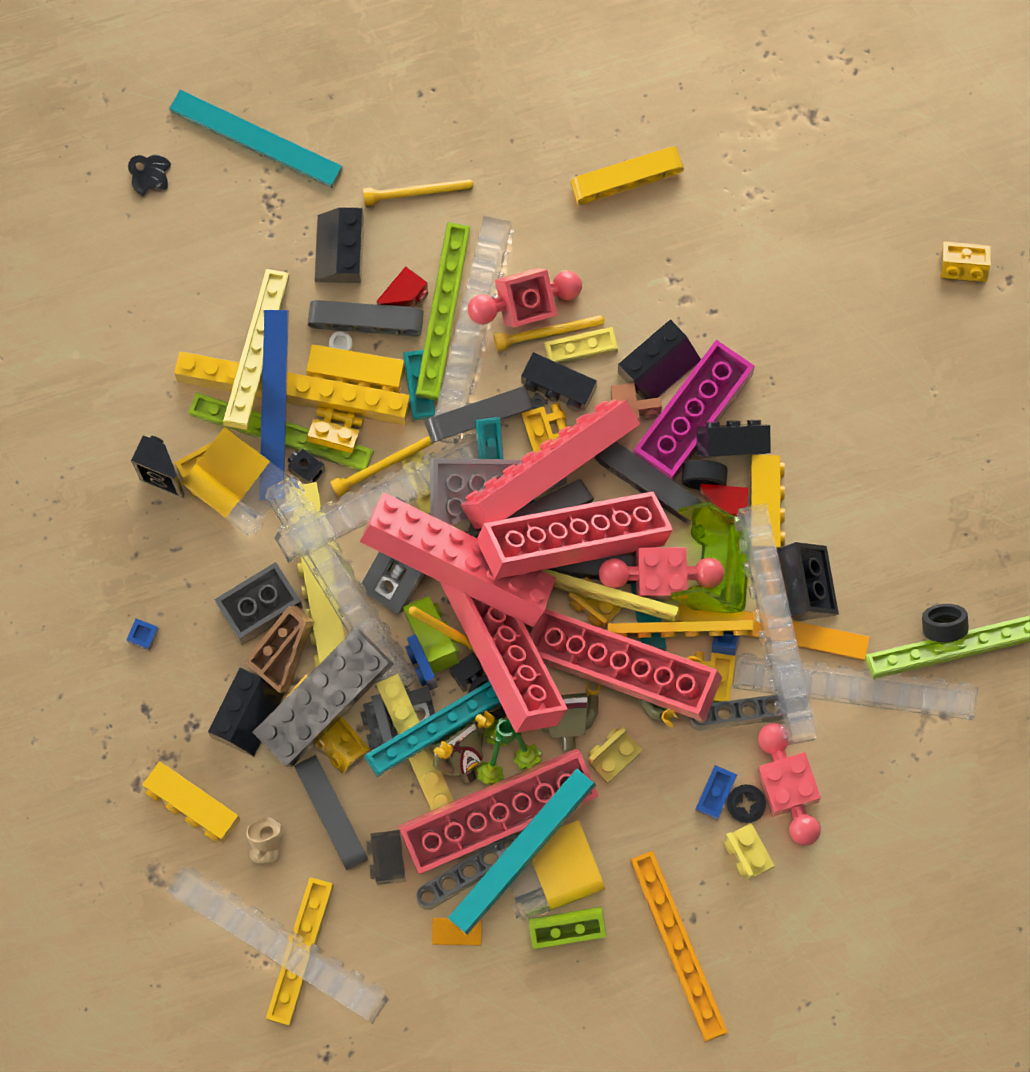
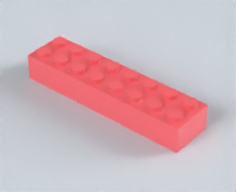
[460,399,640,529]
[477,491,673,579]
[360,492,556,627]
[439,581,568,733]
[530,609,722,722]
[398,748,599,874]

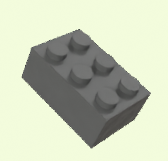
[214,562,303,645]

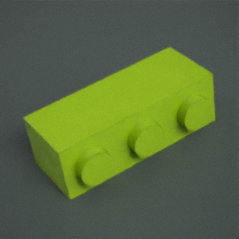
[403,596,460,674]
[529,907,606,949]

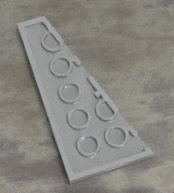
[430,459,567,525]

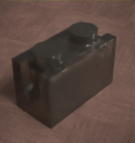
[367,830,406,886]

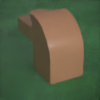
[611,383,662,422]

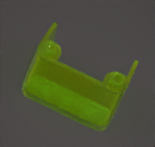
[671,502,751,613]

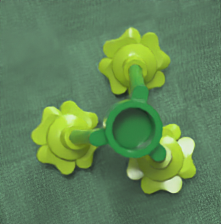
[476,718,542,785]

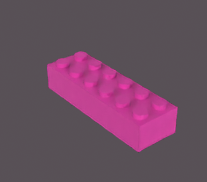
[633,340,755,481]

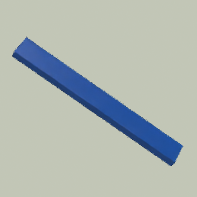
[259,310,289,500]

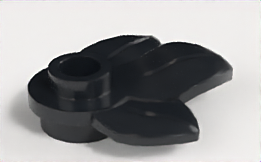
[128,154,171,196]

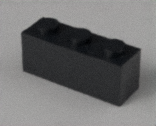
[521,352,597,412]
[696,419,771,457]

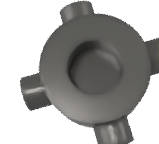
[531,393,548,409]

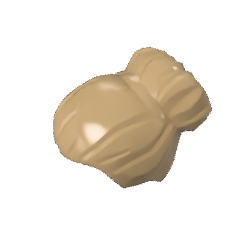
[246,817,283,864]

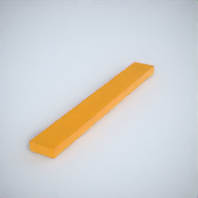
[677,598,869,661]
[630,850,728,1043]

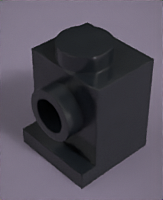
[288,448,326,484]
[449,652,485,693]

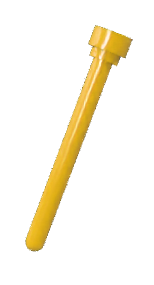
[363,180,474,207]
[493,315,605,352]
[330,436,435,498]
[408,606,475,652]

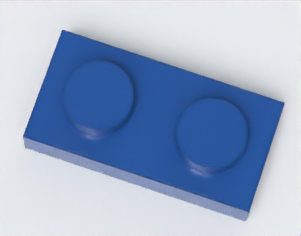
[695,765,737,820]

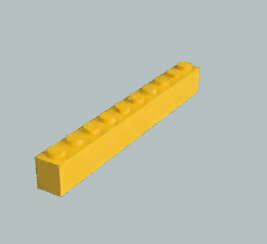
[174,351,411,426]

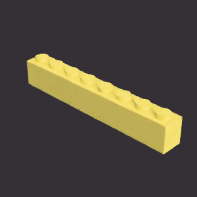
[285,482,345,667]

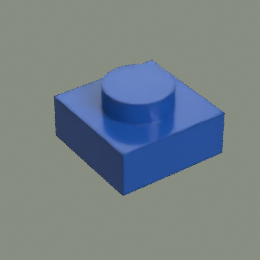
[126,618,159,650]
[711,631,740,656]

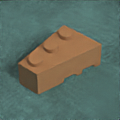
[244,606,314,693]

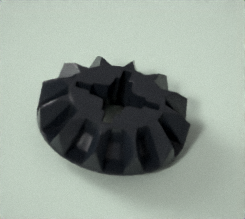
[727,784,766,823]

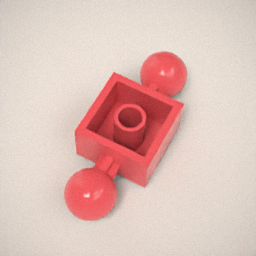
[467,268,582,327]
[599,547,725,600]
[757,723,821,846]

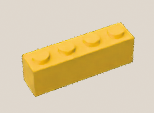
[306,344,405,393]
[750,455,785,553]
[142,761,241,843]

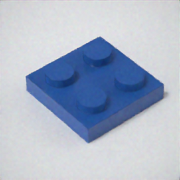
[405,634,438,691]

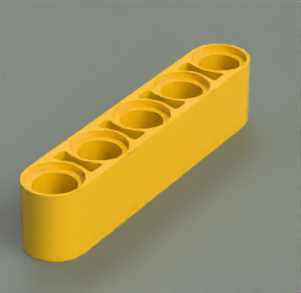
[570,147,684,204]

